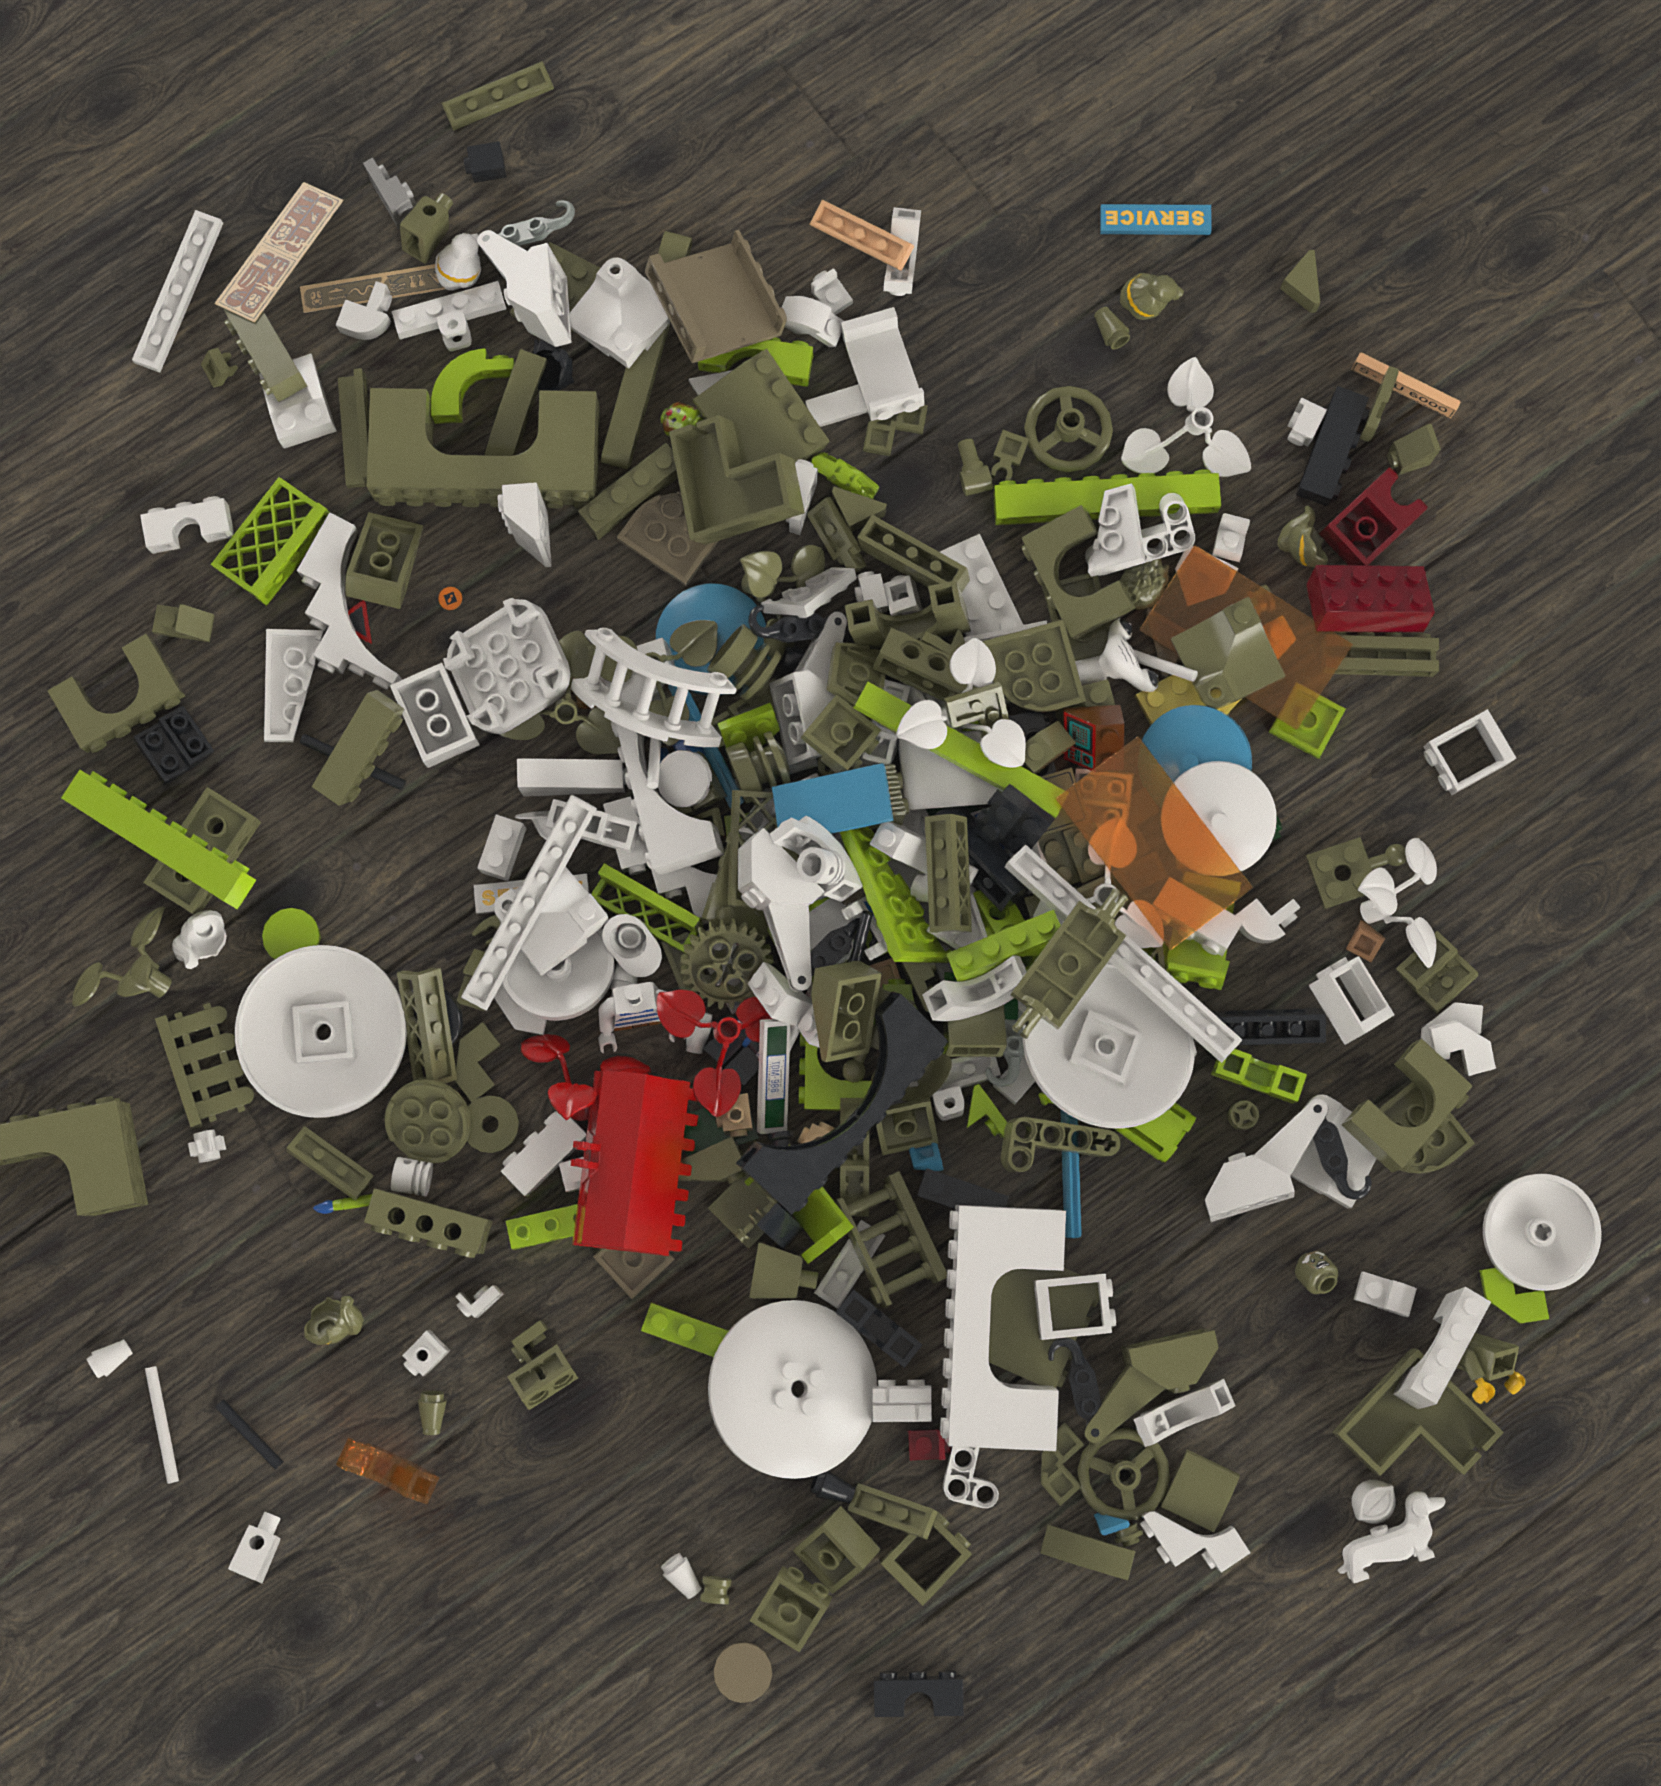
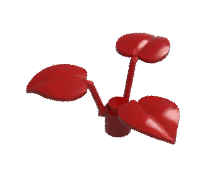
[656,989,773,1117]
[521,1034,651,1121]

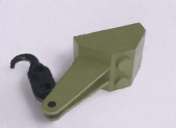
[1048,1328,1218,1443]

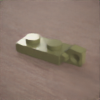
[807,497,866,573]

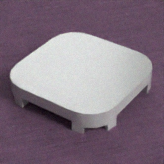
[443,598,571,734]

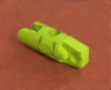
[811,452,879,499]

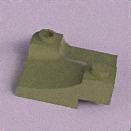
[1170,597,1286,709]

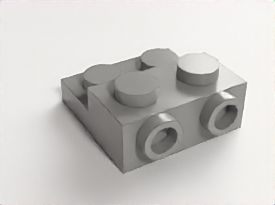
[363,158,416,229]

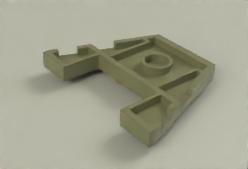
[826,642,896,734]
[702,832,769,945]

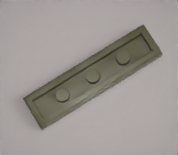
[442,61,554,131]

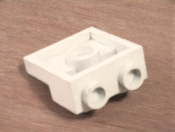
[786,459,817,535]

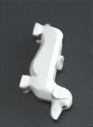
[1338,1491,1445,1583]

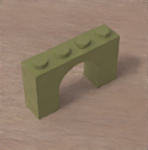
[1021,505,1136,640]
[845,580,971,650]
[48,634,185,753]
[1341,1038,1472,1173]

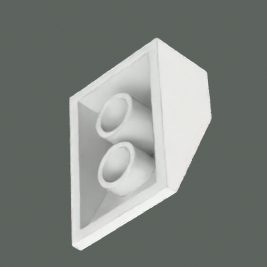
[259,354,337,449]

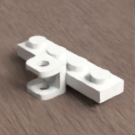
[392,281,506,351]
[892,1057,1001,1121]

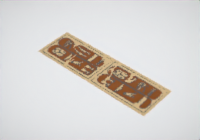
[215,182,344,323]

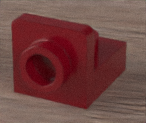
[908,1429,951,1461]

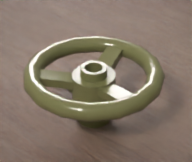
[1024,386,1113,472]
[1077,1427,1170,1521]

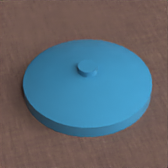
[656,584,766,696]
[1138,705,1252,808]

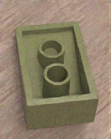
[345,512,423,609]
[811,960,882,1062]

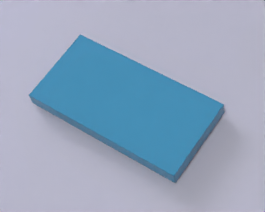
[772,763,894,834]

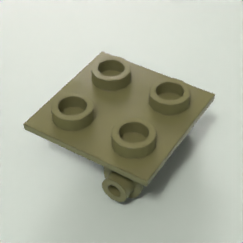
[708,1172,776,1249]

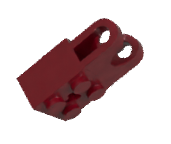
[1319,467,1428,566]

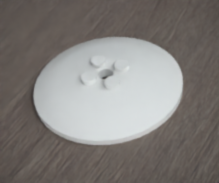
[235,945,407,1118]
[1023,961,1194,1128]
[708,1300,877,1479]

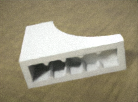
[870,821,979,891]

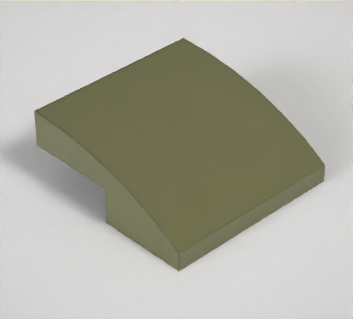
[1396,931,1478,1014]
[1161,1449,1240,1532]

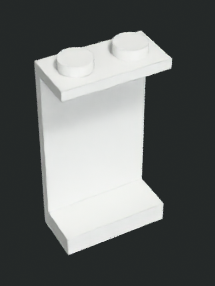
[841,307,924,421]

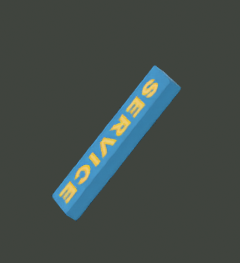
[1100,204,1211,235]

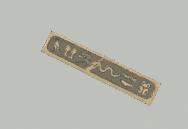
[300,264,445,313]

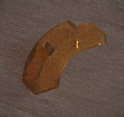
[336,1438,440,1504]

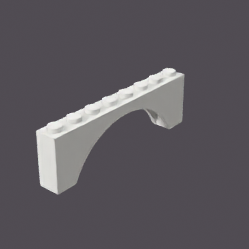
[600,638,724,875]

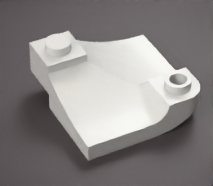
[569,258,670,369]
[494,866,609,976]
[1291,1095,1377,1209]

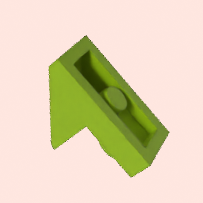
[966,1084,1007,1138]

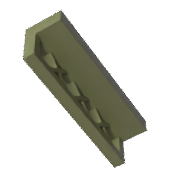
[338,368,369,488]
[925,814,972,933]
[397,968,457,1084]

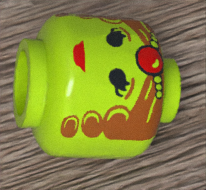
[661,402,704,437]

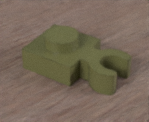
[991,430,1029,481]

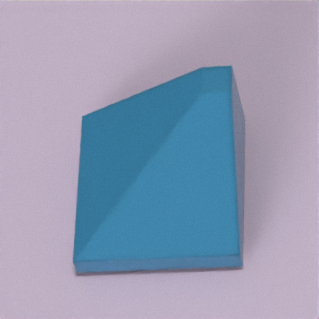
[909,1143,943,1171]
[1094,1513,1130,1536]

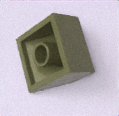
[793,1506,881,1594]

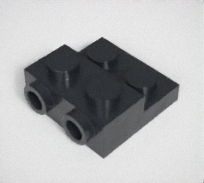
[973,783,1055,855]

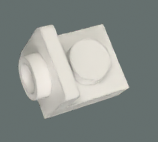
[811,269,853,315]
[1212,513,1250,562]
[455,1285,504,1318]

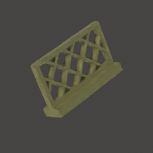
[727,790,800,907]

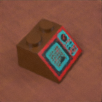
[1063,705,1124,773]

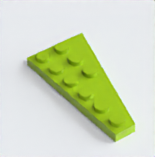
[839,826,951,963]

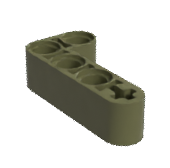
[1001,1117,1120,1173]

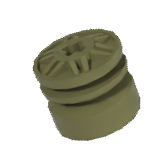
[707,624,782,700]
[725,731,791,804]

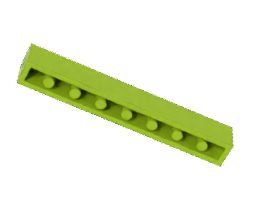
[993,470,1221,525]
[61,770,256,909]

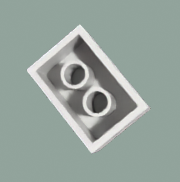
[390,663,479,768]

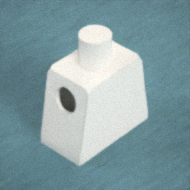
[228,1512,281,1583]

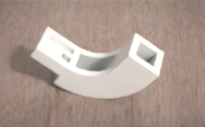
[883,207,921,296]
[770,816,863,902]
[922,955,1027,1021]
[1134,1379,1235,1447]

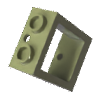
[880,1511,972,1606]

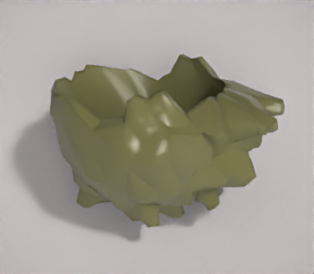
[1120,558,1169,610]

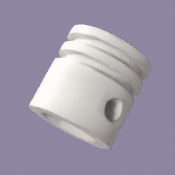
[797,847,846,885]
[391,1157,433,1196]

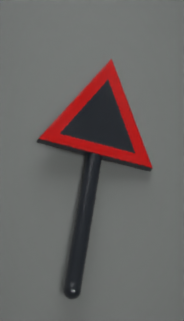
[347,600,372,644]

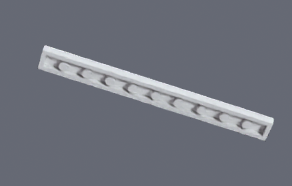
[1005,845,1242,1063]

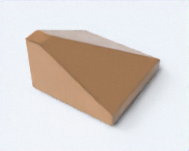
[1346,920,1385,962]

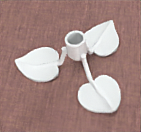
[1121,357,1251,477]
[896,638,1026,768]
[1033,817,1164,948]
[1358,838,1437,969]

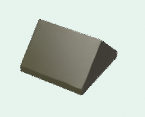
[876,1097,939,1155]

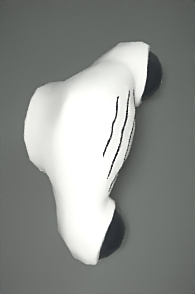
[1099,618,1159,693]

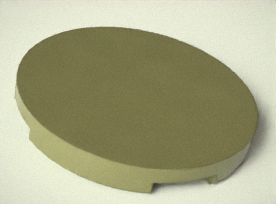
[385,1079,472,1164]

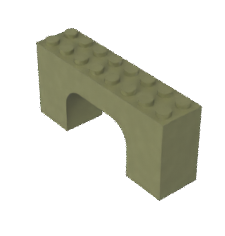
[367,388,600,509]
[0,1096,148,1217]

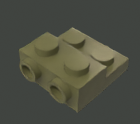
[801,694,881,773]
[1038,822,1106,885]
[901,962,937,1017]
[750,1566,833,1652]

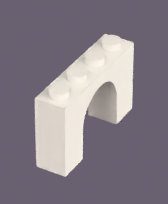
[1393,1287,1491,1409]

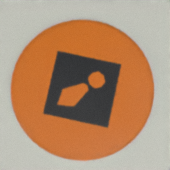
[439,587,462,610]

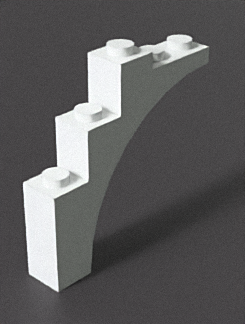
[297,513,402,689]
[603,796,717,925]

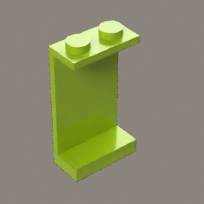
[1165,871,1241,989]
[744,1144,854,1264]

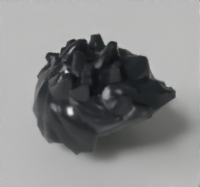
[532,339,574,391]

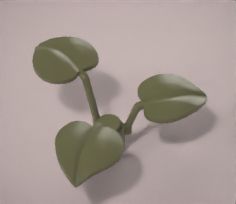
[740,544,825,661]
[587,620,718,746]
[500,630,621,754]
[72,906,172,1007]

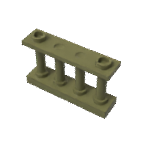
[835,1171,947,1308]

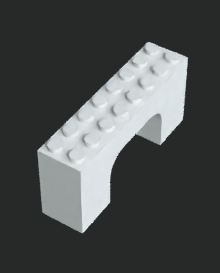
[940,1205,1066,1451]

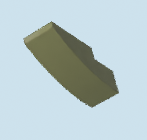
[1040,1524,1136,1580]

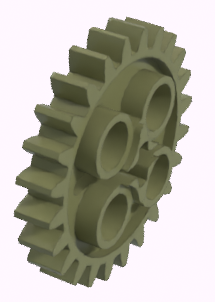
[680,919,774,1010]

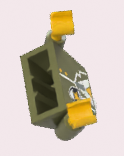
[1456,1333,1525,1404]

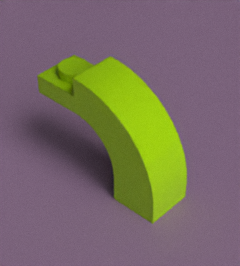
[431,348,515,424]

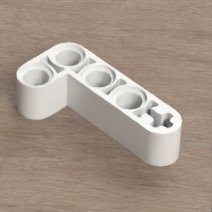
[1085,493,1195,576]
[943,1446,999,1508]

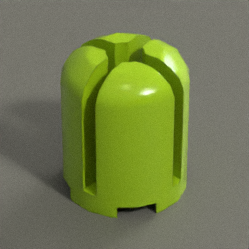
[1115,1102,1196,1162]

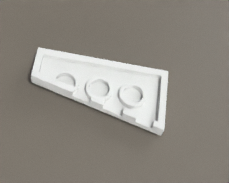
[264,629,324,742]

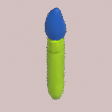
[314,1194,372,1214]

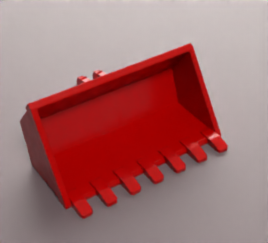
[570,1070,698,1256]

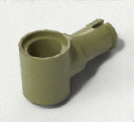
[958,439,993,496]

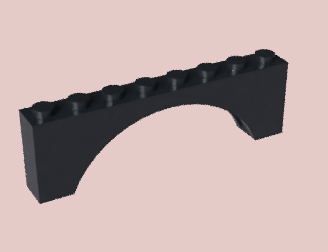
[736,991,949,1214]

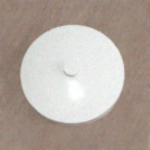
[1161,761,1276,876]
[502,928,615,1021]
[1483,1174,1601,1291]

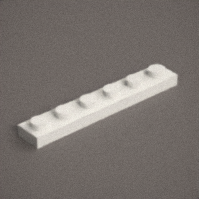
[132,210,223,373]

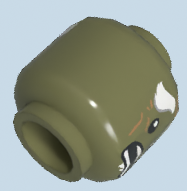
[1295,1251,1339,1294]

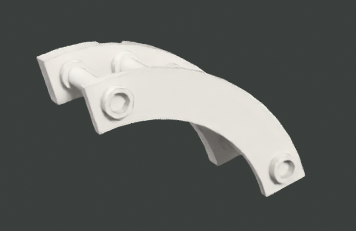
[571,628,736,747]

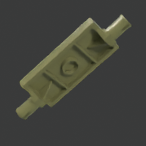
[1010,889,1128,1039]

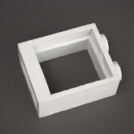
[1423,709,1516,795]
[1309,956,1394,1045]
[1034,1274,1116,1340]

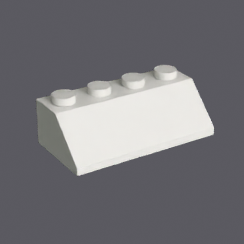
[498,483,551,567]

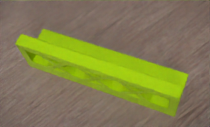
[591,863,703,954]

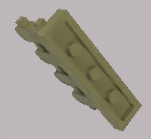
[155,1003,254,1130]

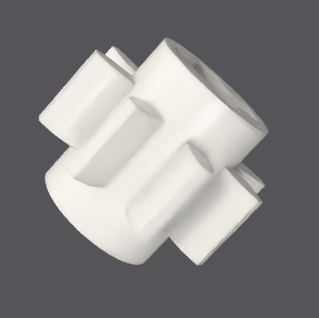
[188,1130,226,1163]

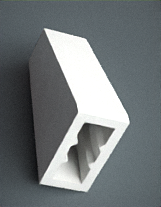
[517,759,628,796]

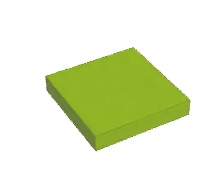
[1269,682,1346,759]

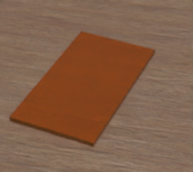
[1139,545,1353,730]
[1055,736,1253,950]

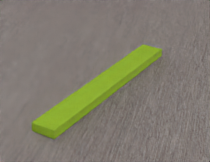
[853,682,1069,818]

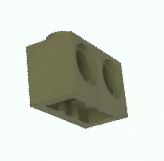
[507,1345,578,1410]

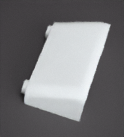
[897,730,1003,809]

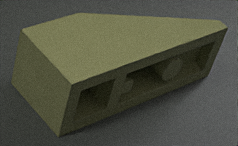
[678,1137,745,1184]

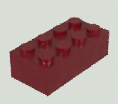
[1306,565,1435,632]

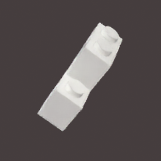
[748,962,820,1048]
[1140,1511,1250,1572]

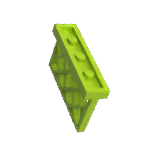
[211,477,330,606]

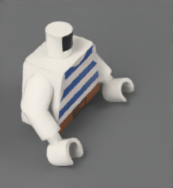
[598,982,686,1053]

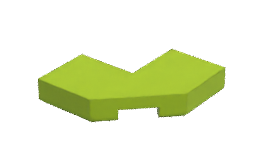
[1480,1268,1549,1323]

